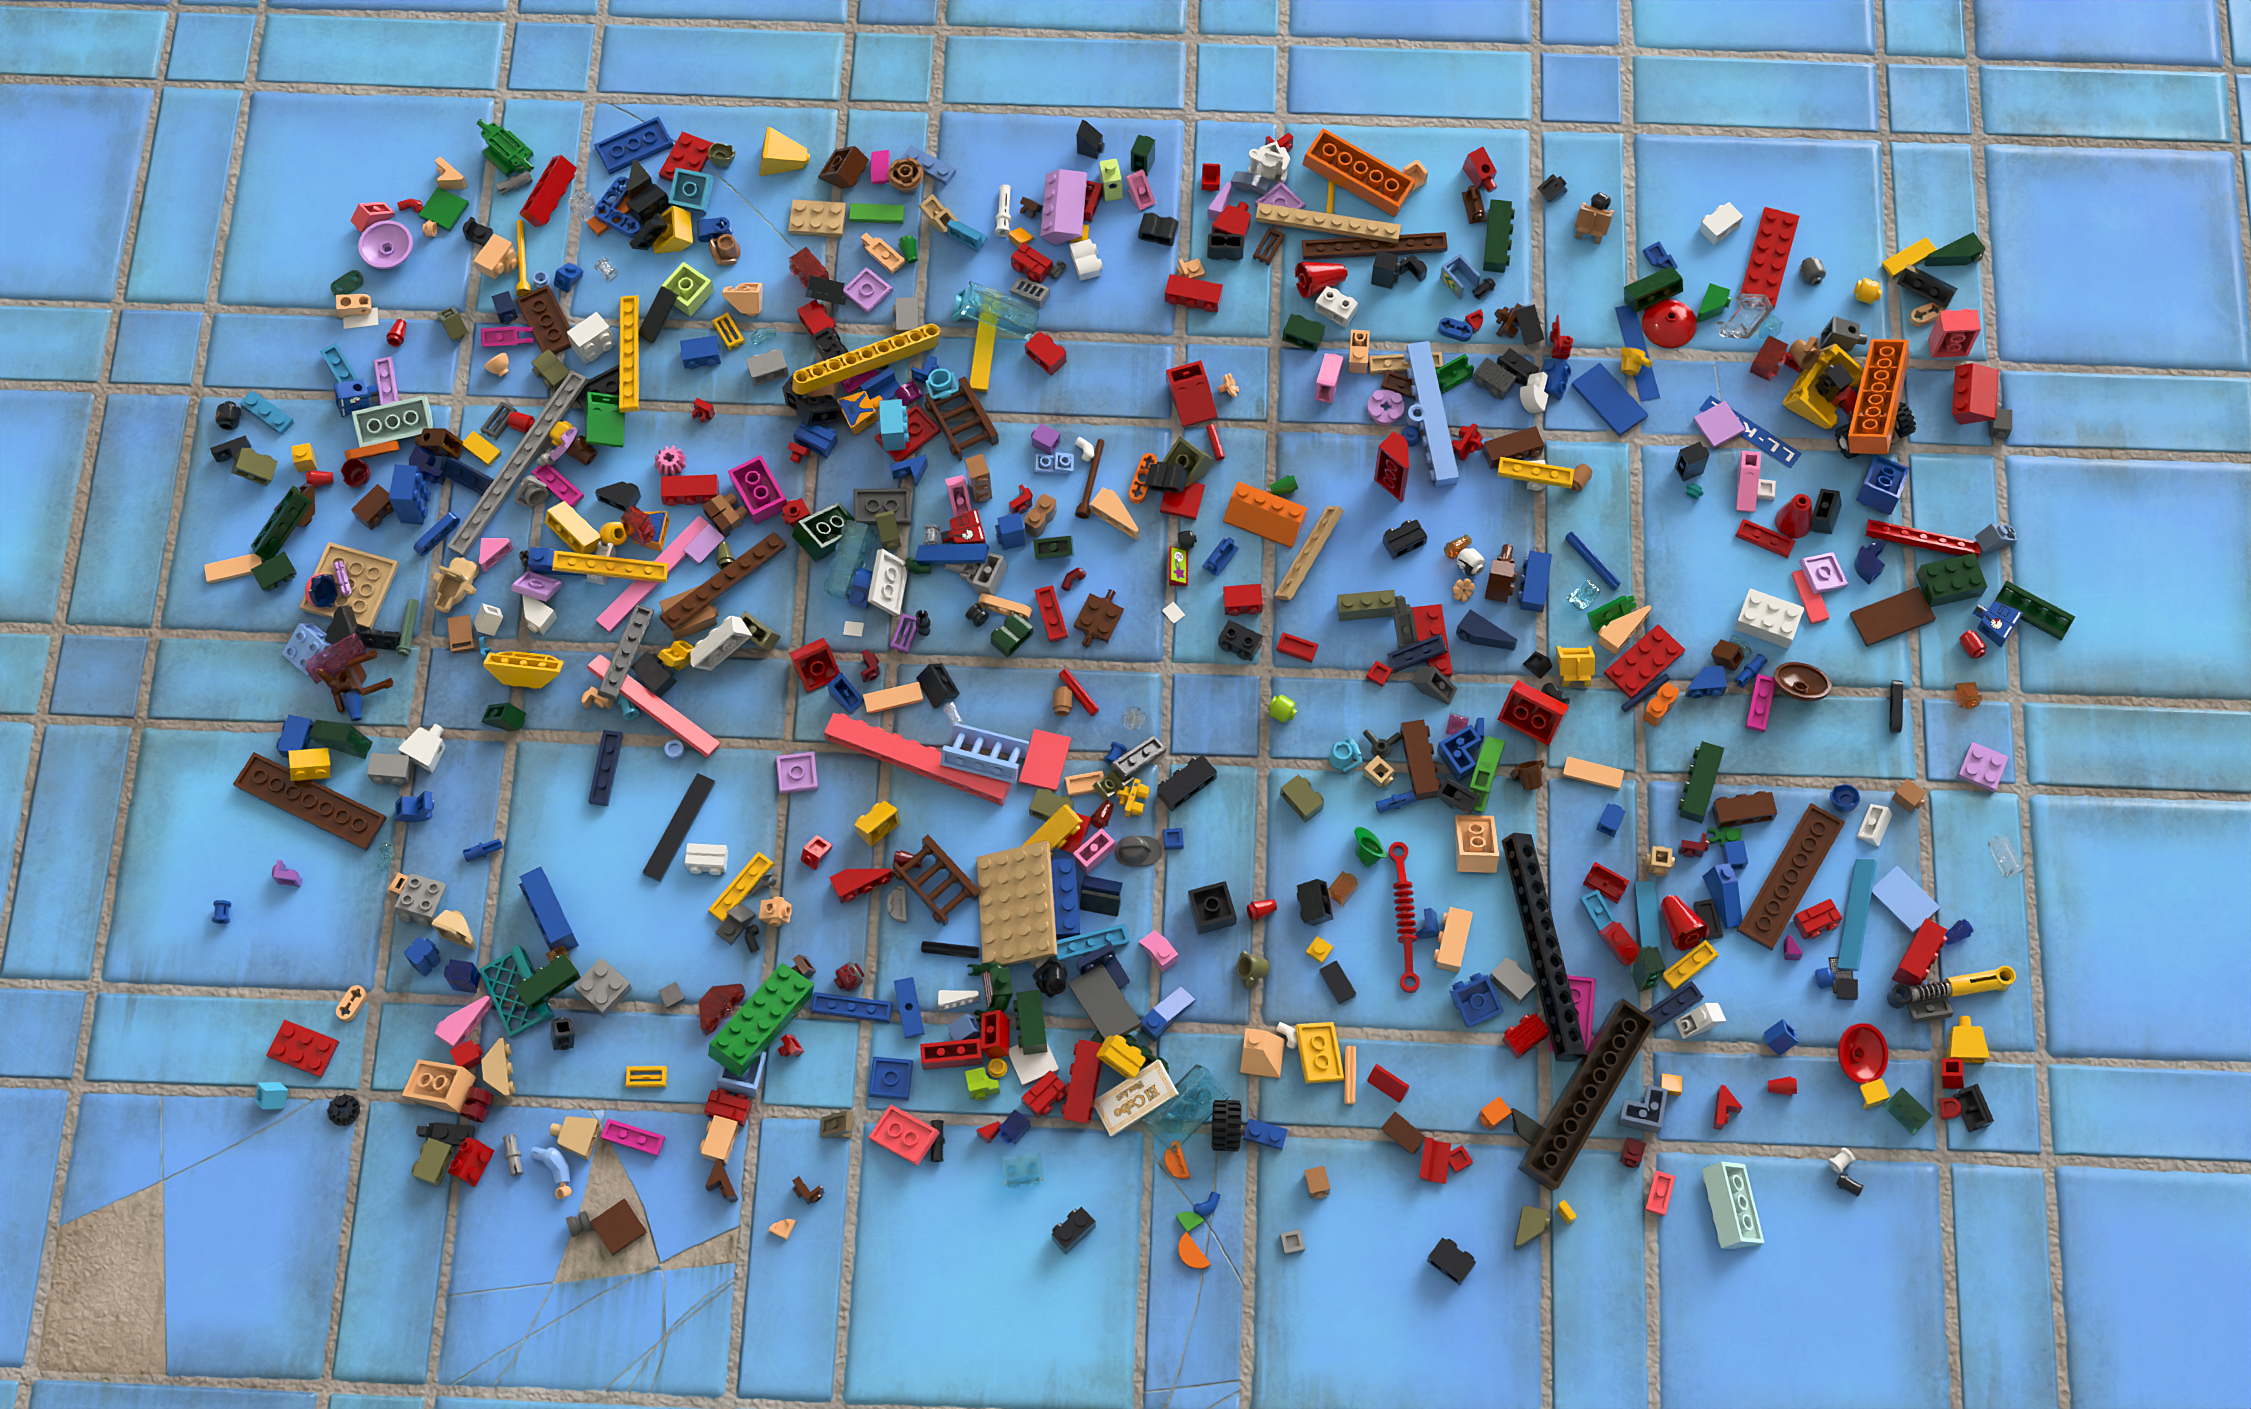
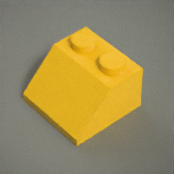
[653,206,693,254]
[854,801,900,848]

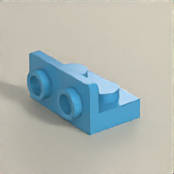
[947,219,987,252]

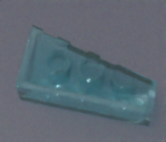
[824,519,878,600]

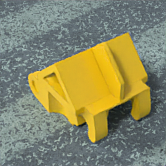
[1556,646,1595,687]

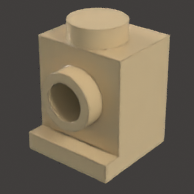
[1363,755,1395,789]

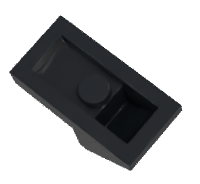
[210,435,251,462]
[1436,778,1480,815]

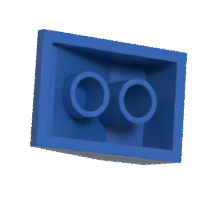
[1856,454,1909,515]

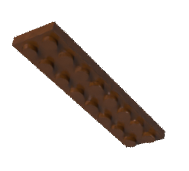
[233,752,387,851]
[1737,803,1845,951]

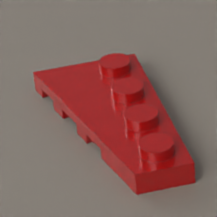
[1411,604,1453,677]

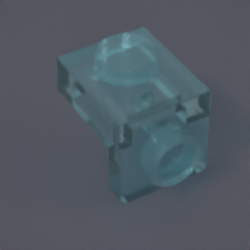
[1567,579,1601,611]

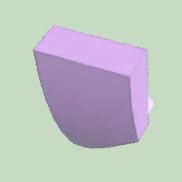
[549,426,578,461]

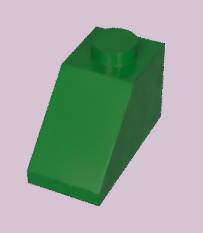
[1696,283,1732,323]

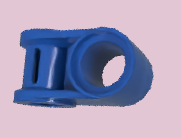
[697,217,733,243]

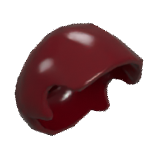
[341,458,371,489]

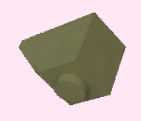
[437,306,468,340]
[875,510,901,550]
[1514,1205,1550,1250]

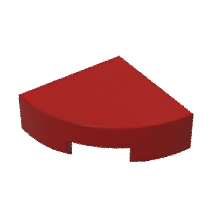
[1465,309,1483,333]

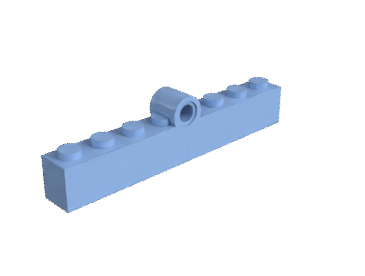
[1403,341,1459,487]

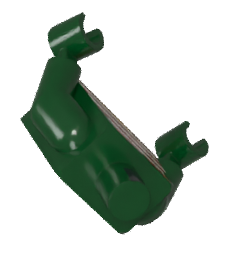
[967,961,1013,1023]

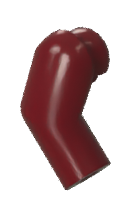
[1061,568,1086,591]

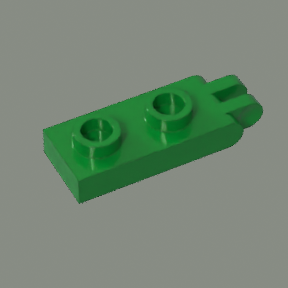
[1587,596,1637,632]

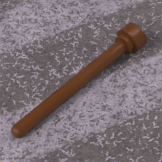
[1075,439,1104,519]

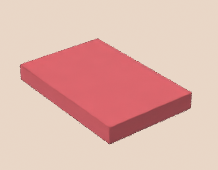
[1019,729,1071,792]
[868,1104,940,1166]

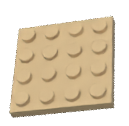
[299,542,399,629]

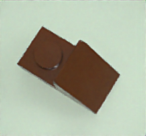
[705,1159,738,1203]

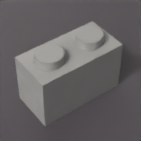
[892,297,919,335]
[746,349,789,386]
[367,753,413,786]
[1489,957,1536,1006]

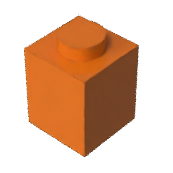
[1479,1096,1512,1131]

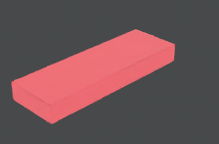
[1792,570,1830,625]

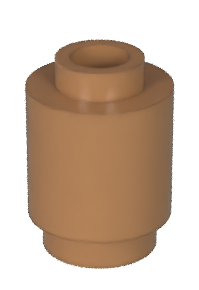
[1569,463,1593,492]
[1053,686,1072,716]

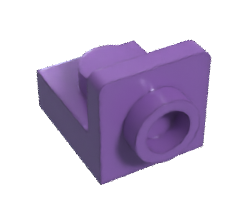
[272,860,302,887]

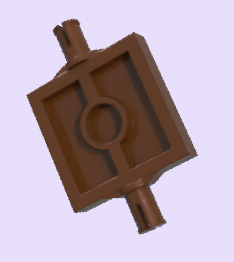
[1074,589,1124,647]

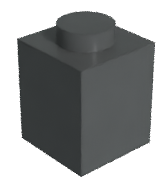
[1989,409,2012,439]

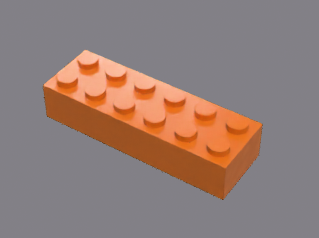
[1302,128,1416,217]

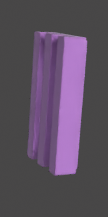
[890,613,918,654]

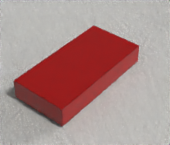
[1276,632,1318,663]

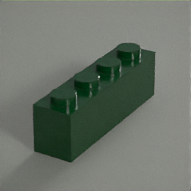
[1483,199,1515,273]
[1678,741,1724,823]

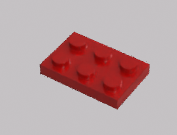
[659,132,714,182]
[266,1020,339,1078]

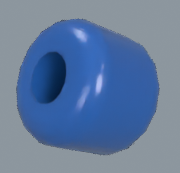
[1401,426,1420,447]
[1815,967,1836,989]

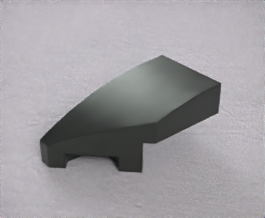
[1510,1108,1542,1145]

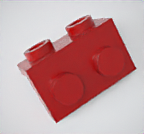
[447,1137,494,1187]

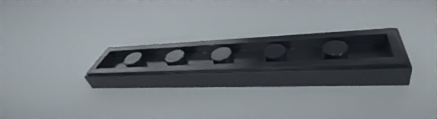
[643,773,715,882]

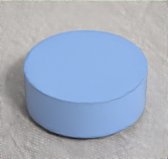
[664,740,685,760]

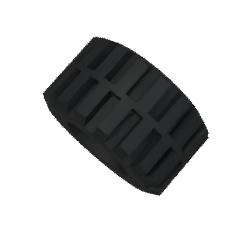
[1211,1100,1241,1152]

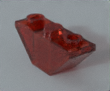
[699,983,746,1036]

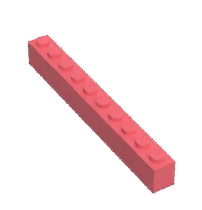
[824,713,1012,806]

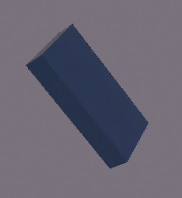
[1080,875,1123,896]

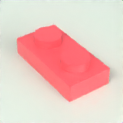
[1645,1170,1676,1216]

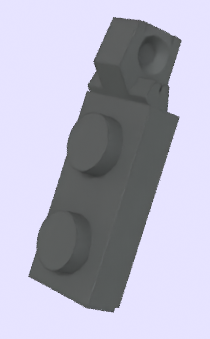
[1392,595,1418,649]

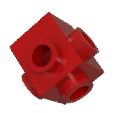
[781,498,811,528]

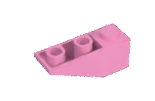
[1736,451,1761,512]

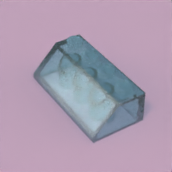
[961,281,1039,340]
[1140,1064,1230,1153]

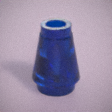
[1944,919,1974,946]

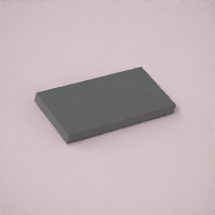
[1068,964,1142,1041]

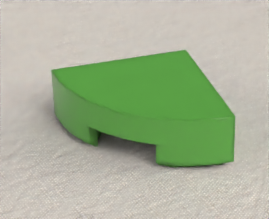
[1176,1212,1204,1233]

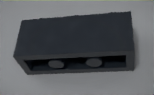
[1897,264,1958,308]
[1157,754,1217,812]

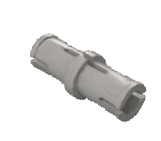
[495,171,533,195]
[503,1134,523,1177]

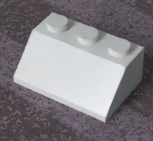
[690,616,753,671]

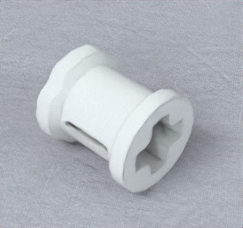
[1828,1147,1856,1174]

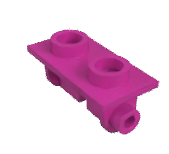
[839,369,878,394]

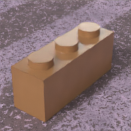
[965,453,992,503]

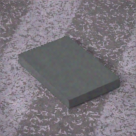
[853,488,911,525]

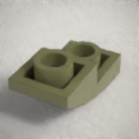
[1092,770,1134,801]

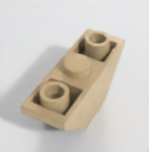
[481,1038,515,1101]

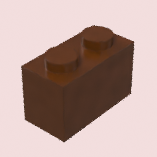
[351,484,394,530]

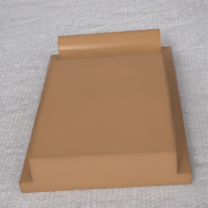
[447,614,474,653]

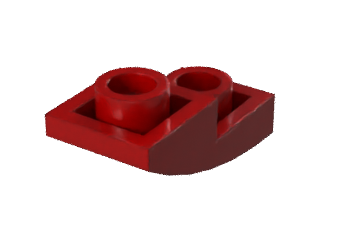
[1060,813,1092,853]

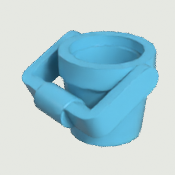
[951,288,977,321]
[925,368,959,400]
[1328,737,1363,773]

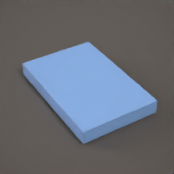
[1871,866,1940,934]

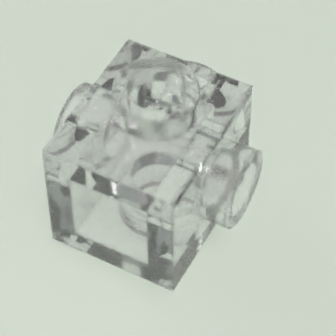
[568,189,596,222]

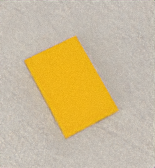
[1295,1022,1345,1084]

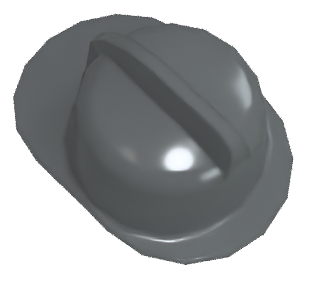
[1114,835,1162,866]

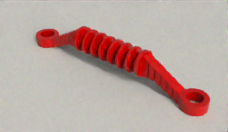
[1388,842,1420,993]

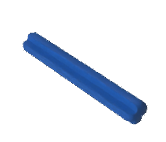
[1565,531,1621,590]

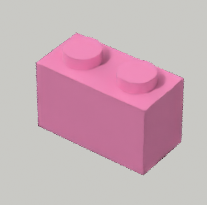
[1073,828,1115,874]

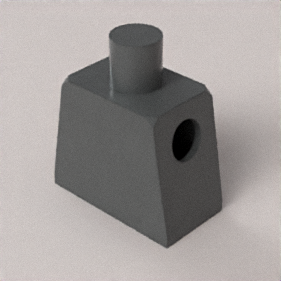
[1820,316,1867,352]

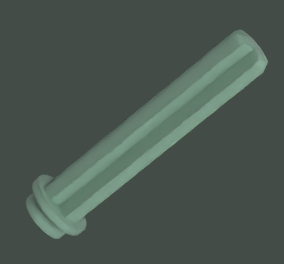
[396,598,419,656]

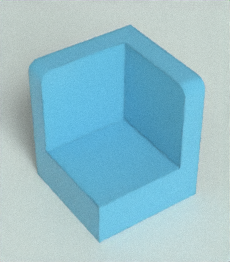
[254,1082,288,1109]

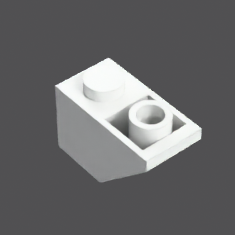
[1675,1003,1726,1039]

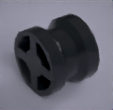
[965,603,989,627]

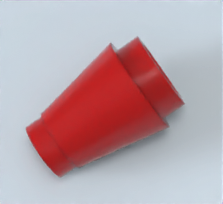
[386,319,407,347]
[306,470,334,488]
[1246,899,1277,921]
[1768,1076,1797,1096]

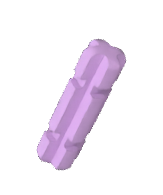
[333,561,352,596]

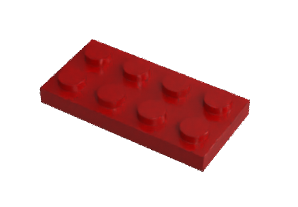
[1604,624,1685,699]

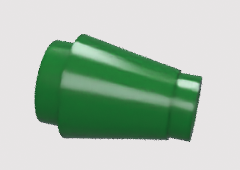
[898,235,918,264]
[1270,475,1298,495]

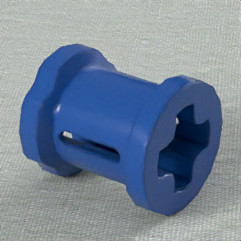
[1104,742,1127,766]
[212,900,232,924]

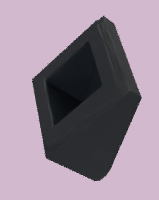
[1523,651,1552,679]

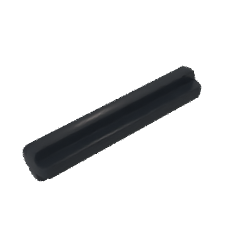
[921,941,980,958]

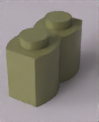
[531,349,570,392]

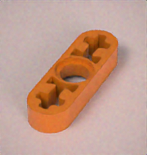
[345,441,400,461]
[1129,453,1157,504]

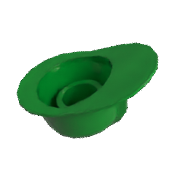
[1354,827,1387,868]

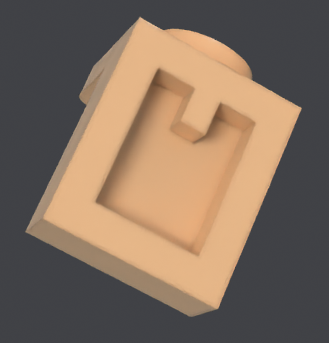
[1176,258,1205,279]
[581,686,614,710]

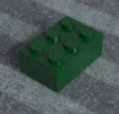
[1916,553,1987,608]

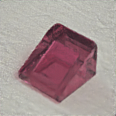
[1446,713,1469,735]

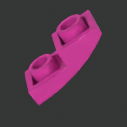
[871,150,890,185]

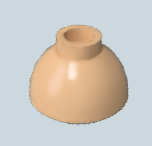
[484,353,509,377]

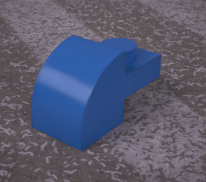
[848,568,873,609]

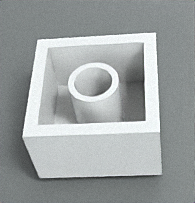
[567,312,615,365]

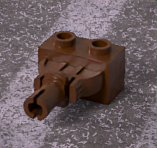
[1485,544,1517,603]

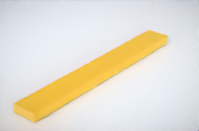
[619,295,639,413]

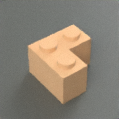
[474,234,518,279]

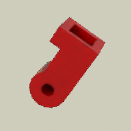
[1831,387,1857,422]

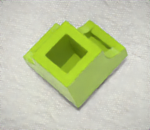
[965,1067,1000,1101]

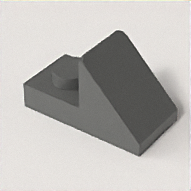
[715,903,756,945]

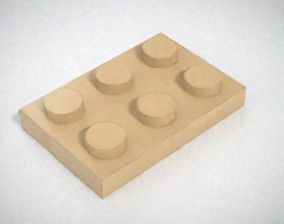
[788,200,847,237]

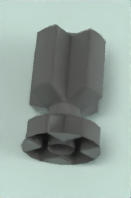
[1049,260,1067,279]
[519,550,529,567]

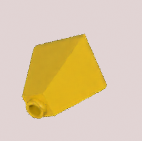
[759,127,810,176]

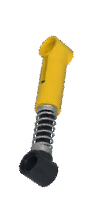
[1887,966,2016,1009]

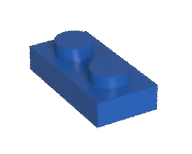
[1243,1119,1288,1150]

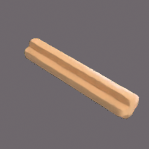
[1344,1046,1356,1105]

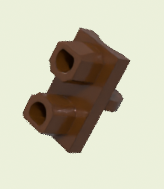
[1494,303,1522,338]

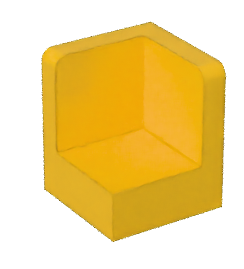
[1860,1078,1890,1110]

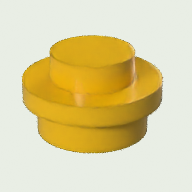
[987,1058,1007,1078]

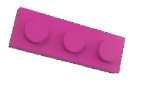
[531,464,584,508]
[1745,674,1775,733]
[601,1119,665,1157]

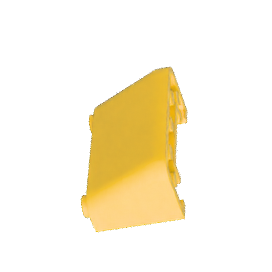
[1782,344,1864,429]

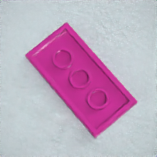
[1549,975,1596,1052]

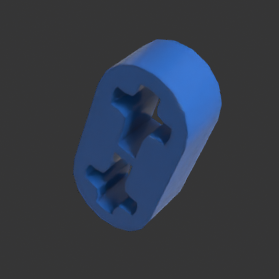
[1438,318,1473,342]

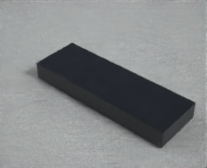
[639,286,678,343]

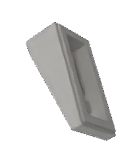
[1010,277,1050,309]

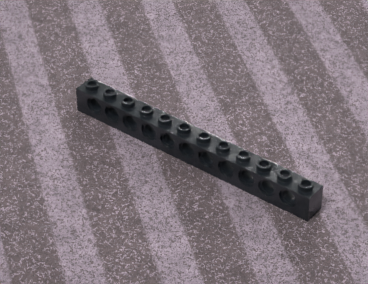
[1502,833,1587,1062]

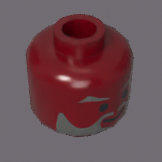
[834,962,864,992]

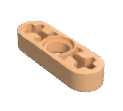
[977,593,1032,620]

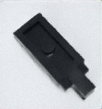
[416,1122,475,1146]

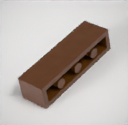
[1400,719,1441,801]

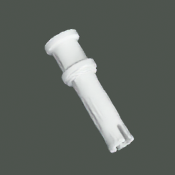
[994,185,1011,237]

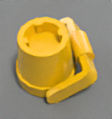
[1621,347,1653,376]

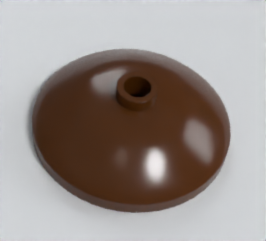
[1774,662,1832,702]

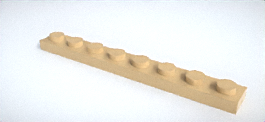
[1256,203,1401,243]

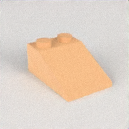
[1455,815,1499,873]
[402,1059,476,1113]

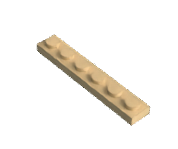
[1274,506,1343,600]

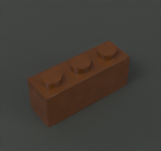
[1482,426,1544,469]
[1712,791,1777,829]

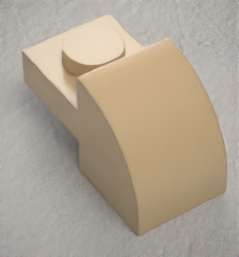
[918,194,958,233]

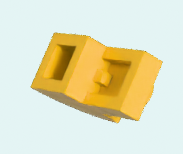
[657,640,694,671]

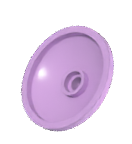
[358,220,413,269]

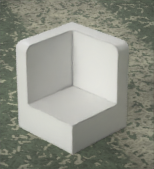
[474,603,503,636]

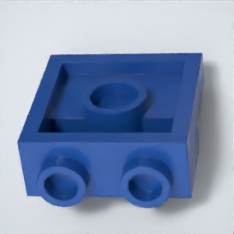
[1449,973,1503,1028]

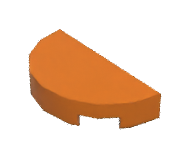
[1164,1140,1190,1179]
[1178,1232,1211,1269]

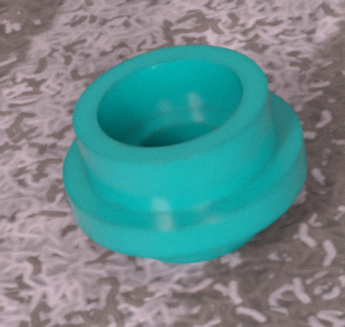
[1685,483,1704,499]

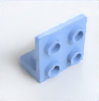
[282,623,337,676]

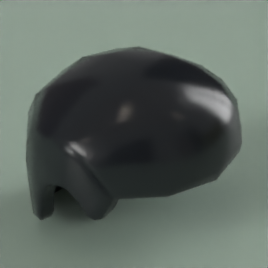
[1541,682,1570,705]

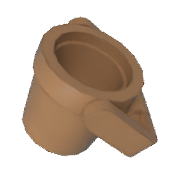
[709,234,741,266]
[1789,336,1820,370]

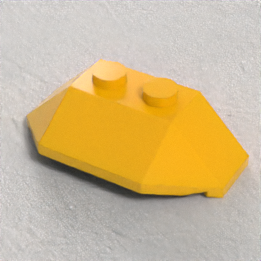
[483,651,564,689]

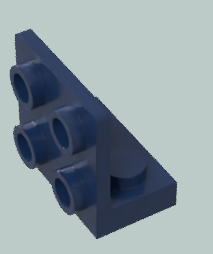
[1076,942,1130,989]

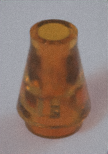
[1444,534,1472,559]

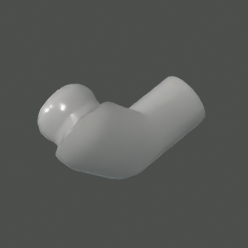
[537,448,556,467]

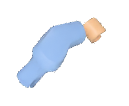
[530,1147,572,1199]

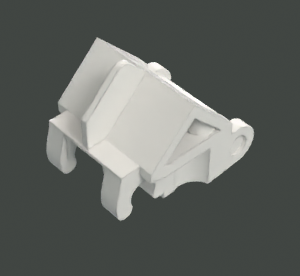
[1248,141,1290,183]

